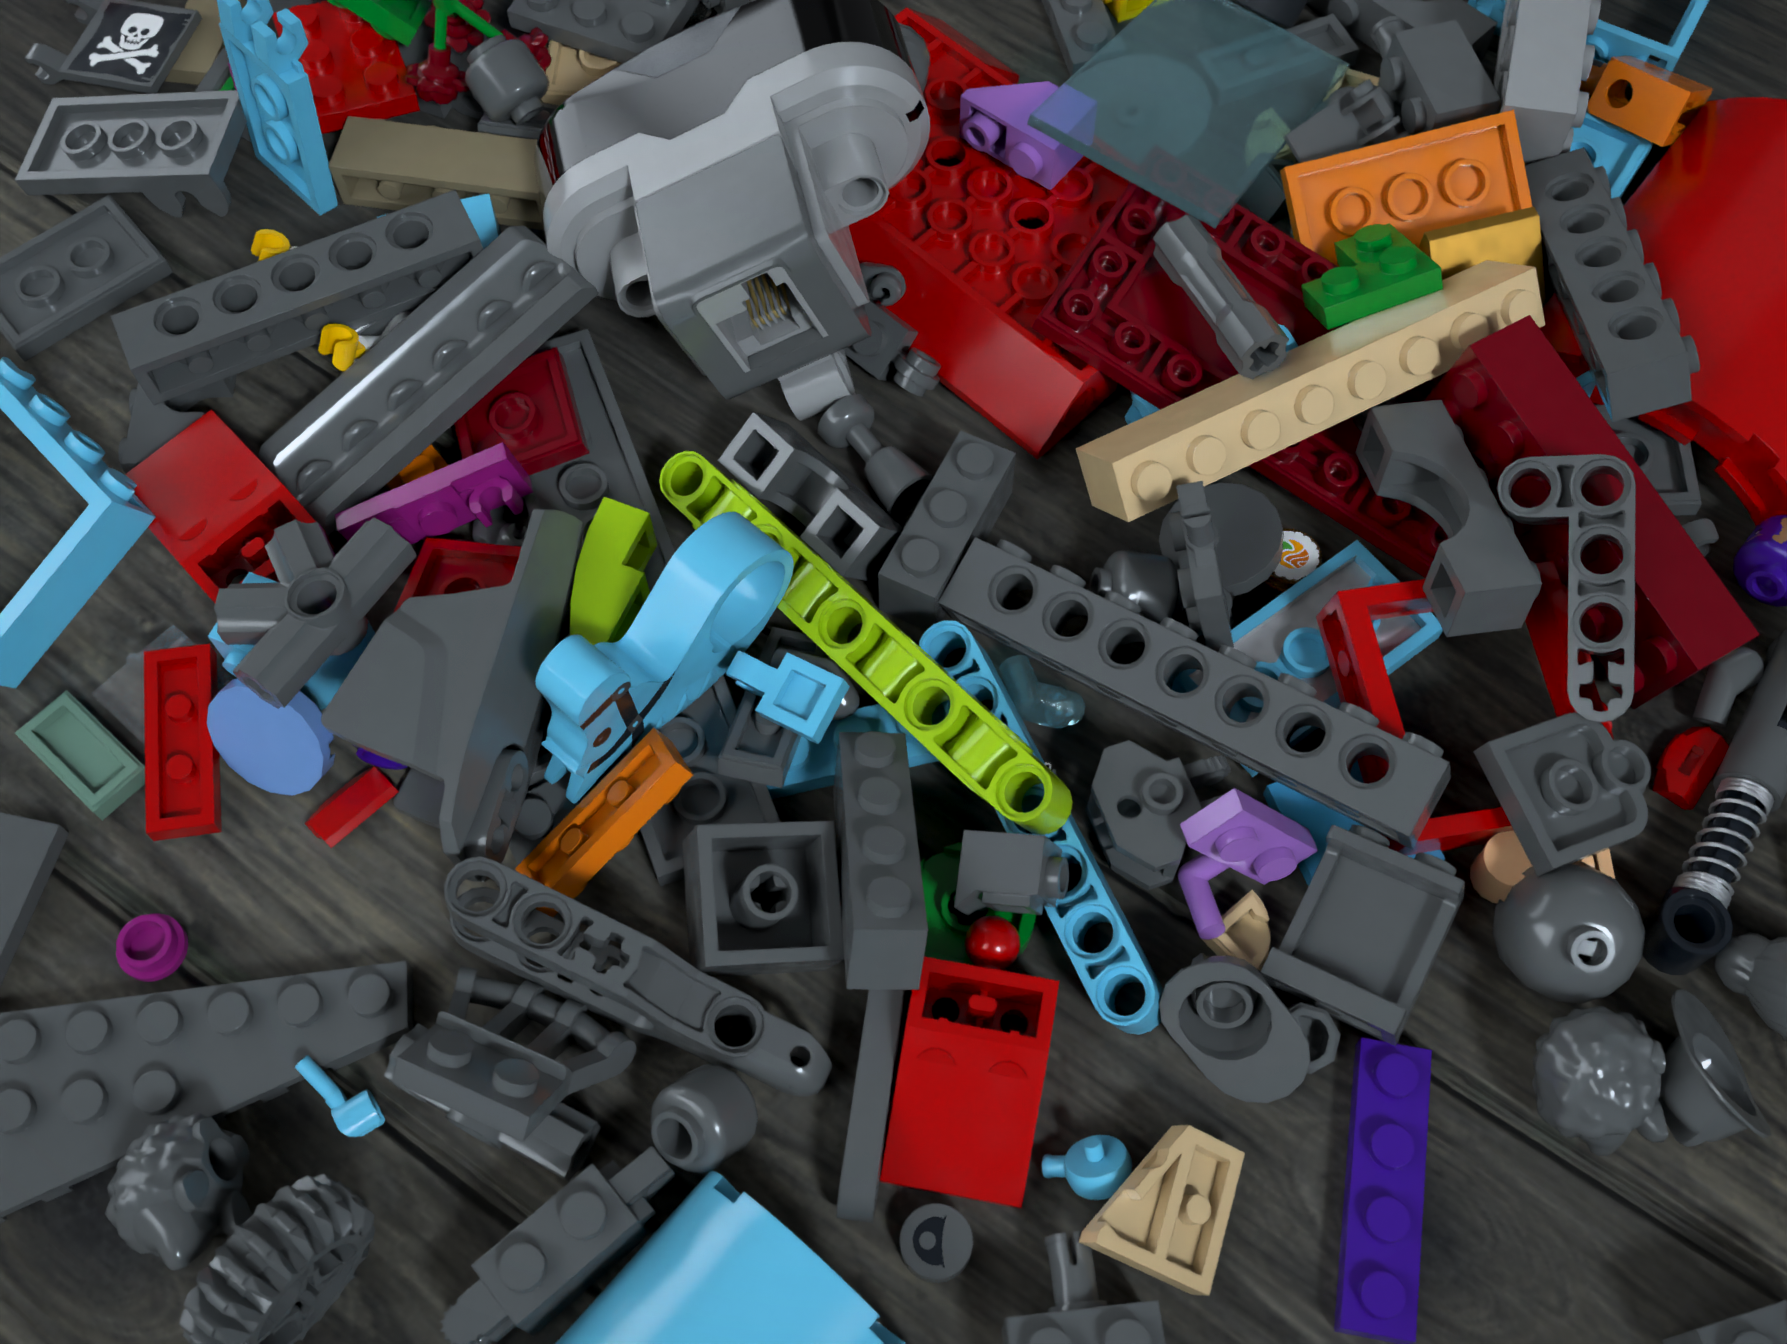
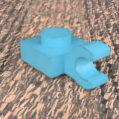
[725,651,850,745]

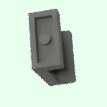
[1261,825,1465,1046]

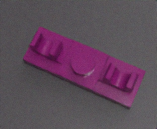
[335,442,533,544]

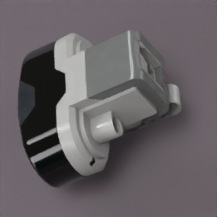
[534,0,930,421]

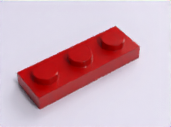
[144,643,222,841]

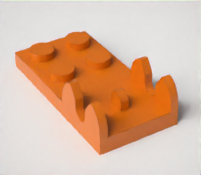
[1280,110,1533,267]

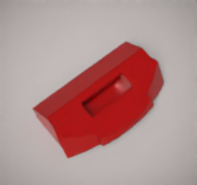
[1652,727,1729,810]
[305,766,398,848]

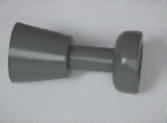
[818,393,933,519]

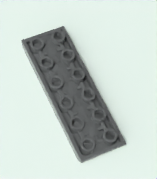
[258,226,599,536]

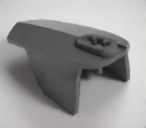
[321,509,583,882]

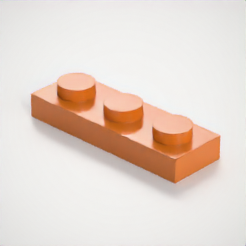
[515,728,693,917]

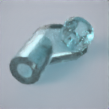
[999,655,1085,728]

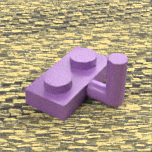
[1178,788,1318,940]

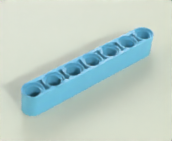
[919,620,1163,1035]

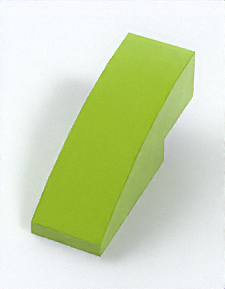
[570,497,657,645]

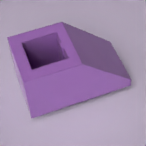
[959,81,1096,190]

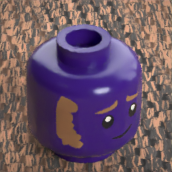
[1733,515,1787,607]

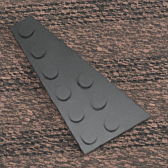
[0,961,414,1224]

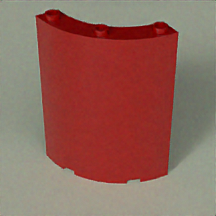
[1540,97,1787,526]

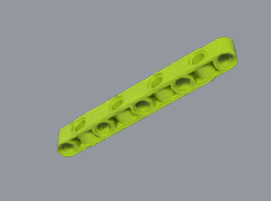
[659,451,1073,835]

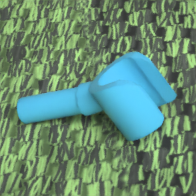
[295,1055,385,1137]

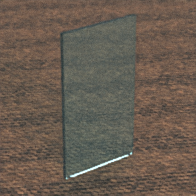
[1027,0,1350,228]

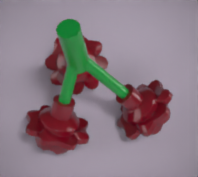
[405,0,552,104]

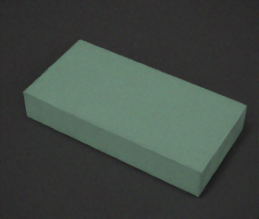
[15,690,145,821]

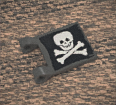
[24,0,202,94]

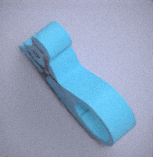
[536,512,794,804]

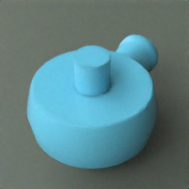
[1042,1135,1132,1200]

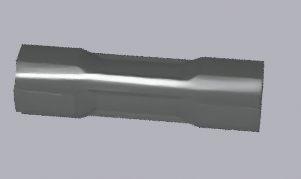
[1153,214,1289,379]

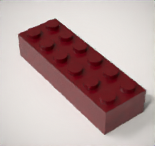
[1424,315,1760,710]

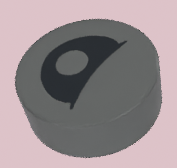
[900,1203,973,1283]

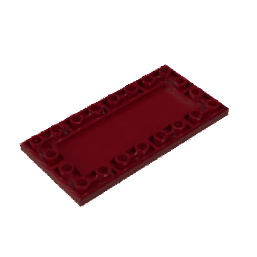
[1032,150,1448,578]

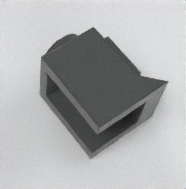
[954,830,1069,919]

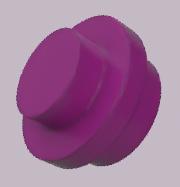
[116,913,188,982]

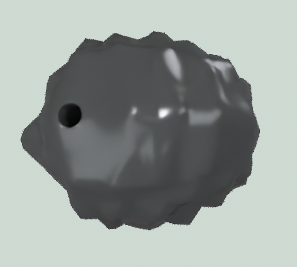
[1532,1006,1668,1156]
[105,1112,252,1270]

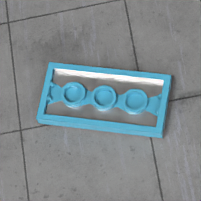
[1172,540,1443,777]

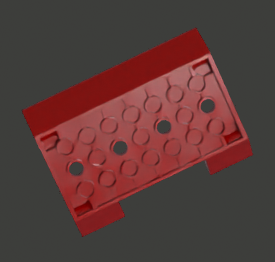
[849,7,1137,460]

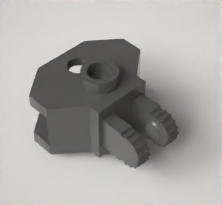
[1086,740,1231,891]

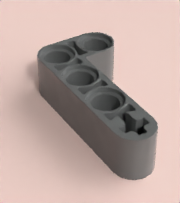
[1497,454,1636,723]

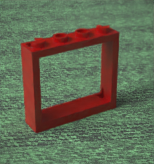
[1316,561,1614,856]

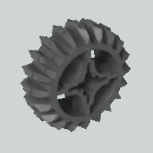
[179,1173,376,1344]

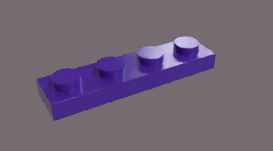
[1334,1037,1432,1344]

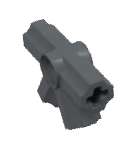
[214,517,417,709]

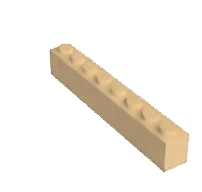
[1076,260,1545,522]

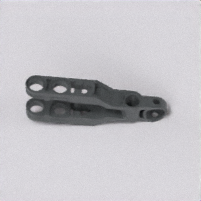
[444,857,832,1097]

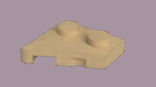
[1079,1125,1245,1296]

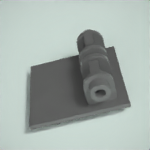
[1283,79,1410,163]

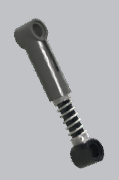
[1642,627,1787,975]

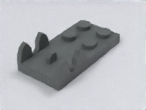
[14,90,251,218]

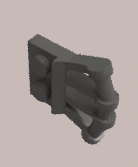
[391,965,636,1141]

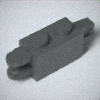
[440,1146,675,1344]

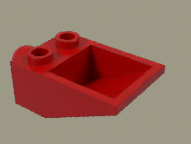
[125,409,335,603]
[880,915,1059,1209]

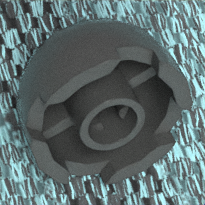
[1492,861,1645,1004]

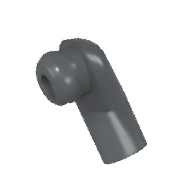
[860,261,906,306]

